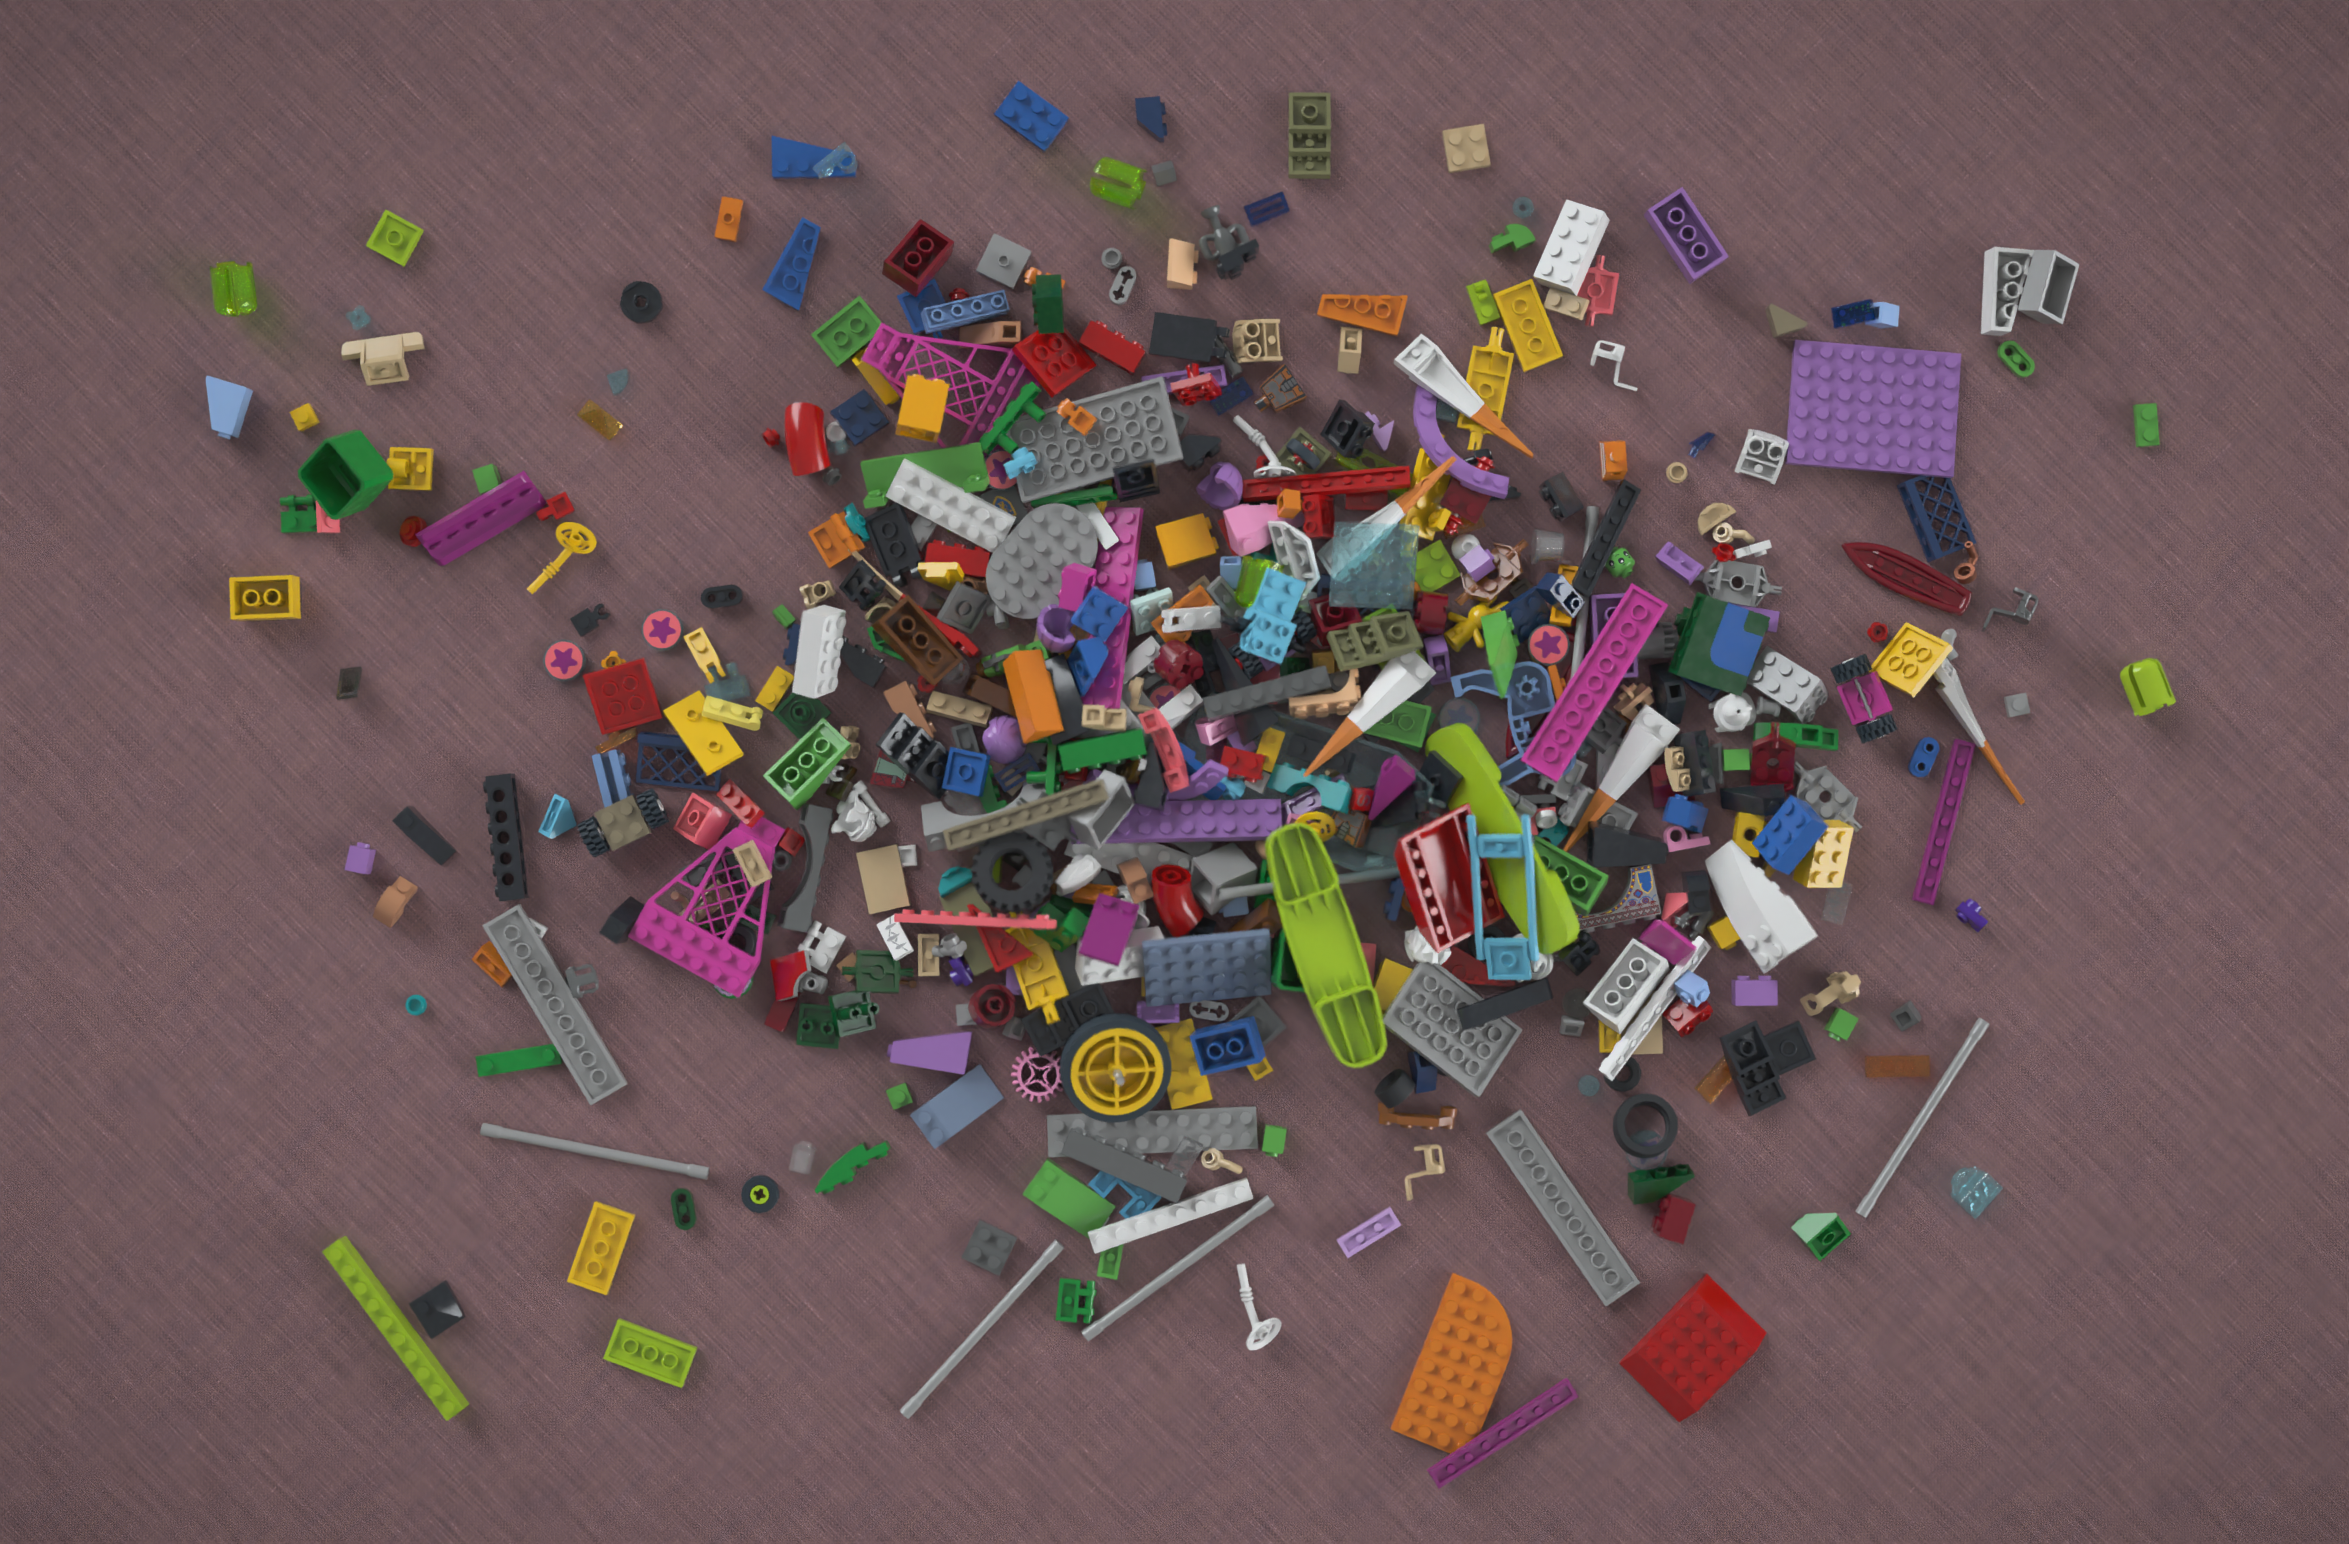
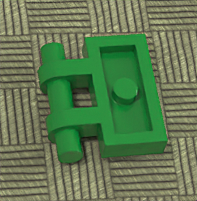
[280,494,317,533]
[1056,1277,1097,1323]

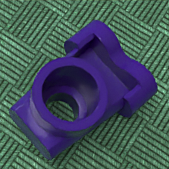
[1955,899,1988,932]
[948,956,974,986]

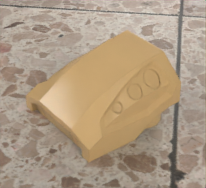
[1232,319,1283,363]

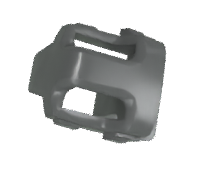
[1981,587,2038,632]
[565,964,599,998]

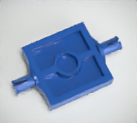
[897,279,946,339]

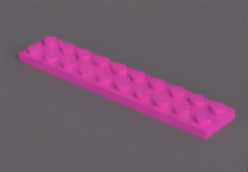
[1081,507,1144,709]
[1520,583,1668,783]

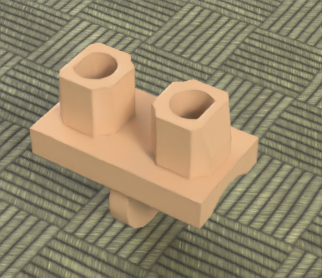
[1613,682,1654,721]

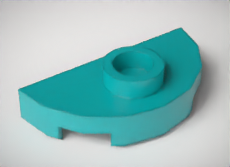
[844,502,870,542]
[938,866,973,898]

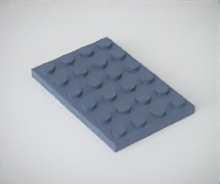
[1142,929,1271,1007]

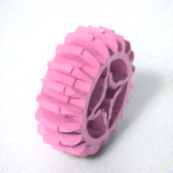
[1011,1047,1063,1103]

